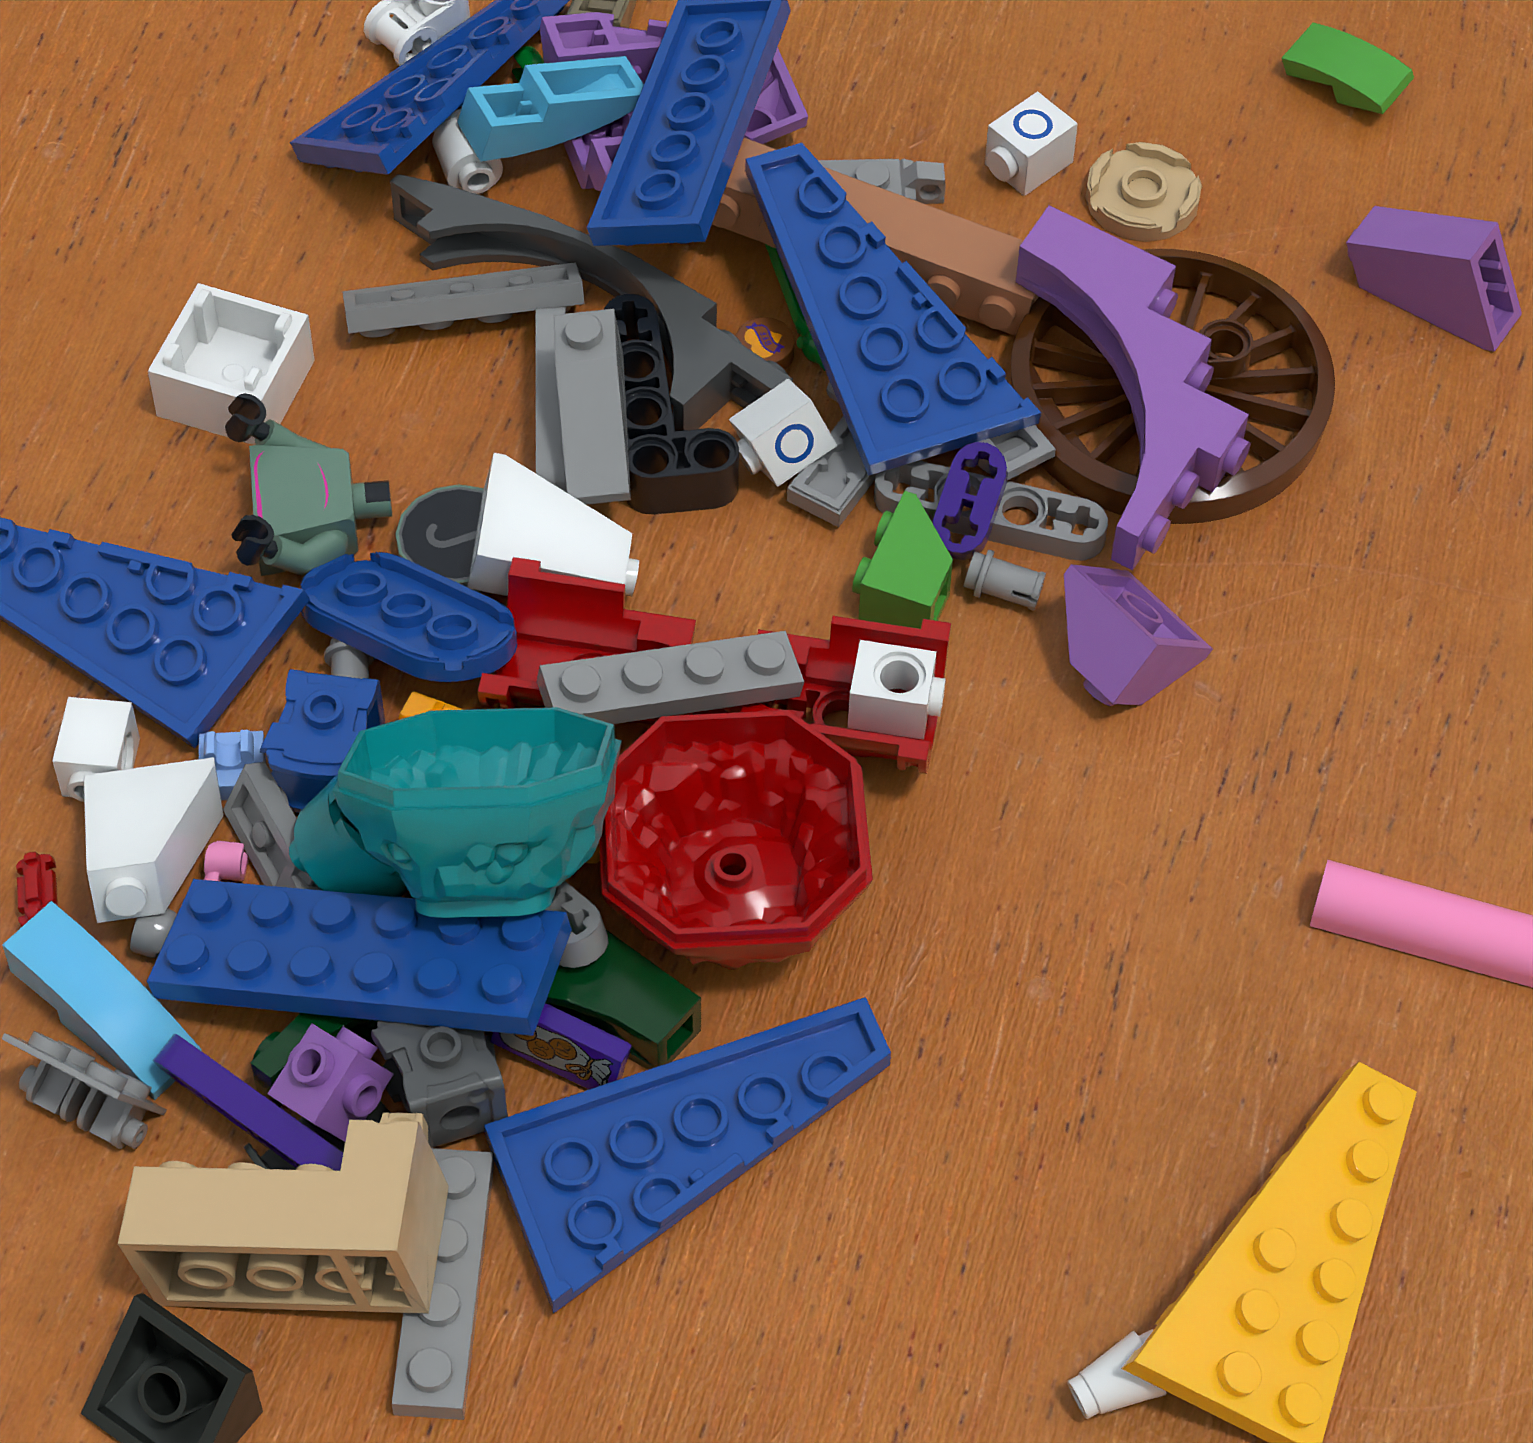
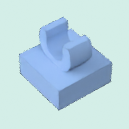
[199,730,266,800]

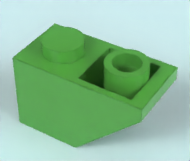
[852,490,953,629]

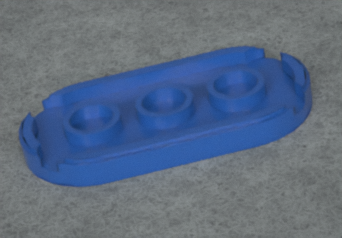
[301,552,517,682]

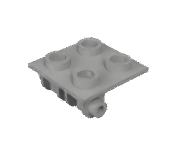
[2,1031,167,1149]

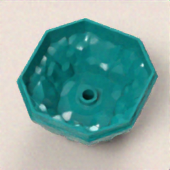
[332,707,622,918]

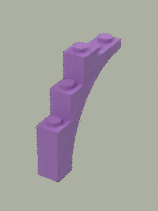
[1016,205,1251,571]

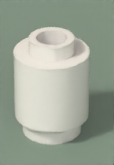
[432,109,503,194]

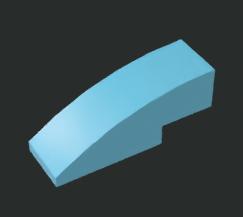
[457,56,644,162]
[2,901,202,1100]

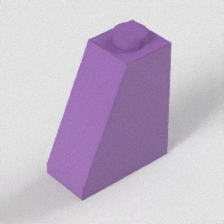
[1346,206,1522,351]

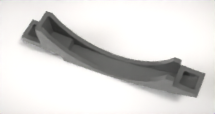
[390,174,793,431]

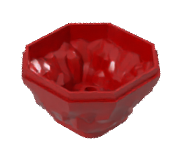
[599,710,873,970]

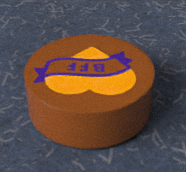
[736,317,794,370]

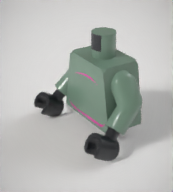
[225,393,392,577]

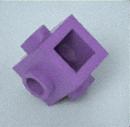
[267,1024,394,1142]

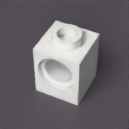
[848,640,946,740]
[52,697,140,802]

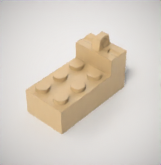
[118,1112,449,1314]

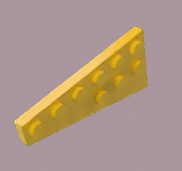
[1121,1062,1417,1443]

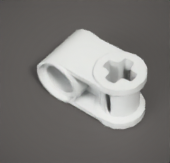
[364,0,470,66]

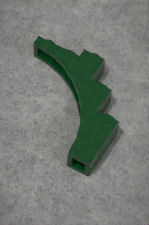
[250,930,701,1107]

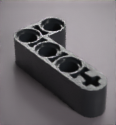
[604,294,739,515]

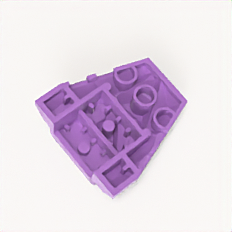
[540,12,808,191]

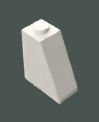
[468,453,639,596]
[84,757,223,923]

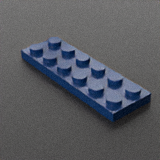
[587,0,791,246]
[147,879,572,1036]

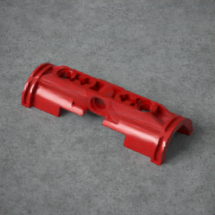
[477,557,951,774]

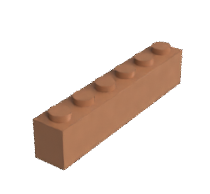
[712,138,1039,336]

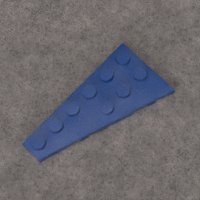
[290,0,570,175]
[745,143,1041,476]
[0,517,310,748]
[484,997,891,1314]

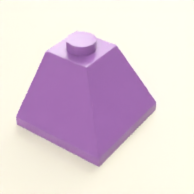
[1064,564,1213,706]

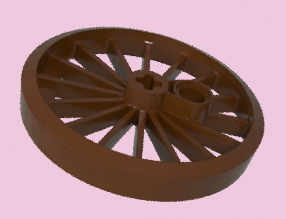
[1011,249,1335,524]

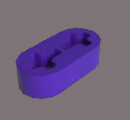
[933,442,1008,560]

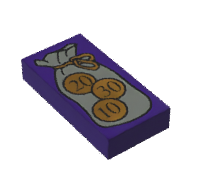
[490,1003,632,1090]

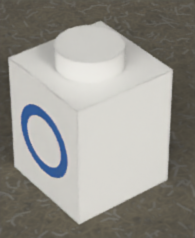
[985,91,1078,196]
[729,379,838,487]

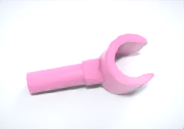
[203,841,248,881]

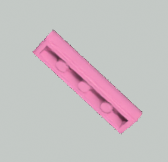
[1310,860,1533,988]

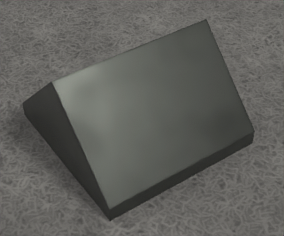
[81,1293,263,1443]

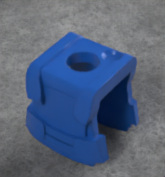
[260,669,385,813]

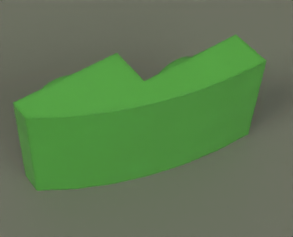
[1282,22,1414,114]

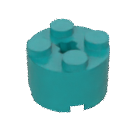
[289,774,408,897]

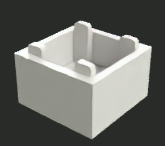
[148,283,315,445]

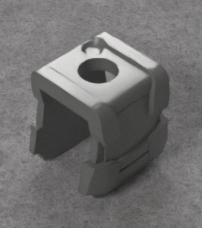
[371,1021,508,1148]

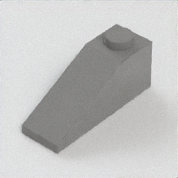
[553,309,631,504]

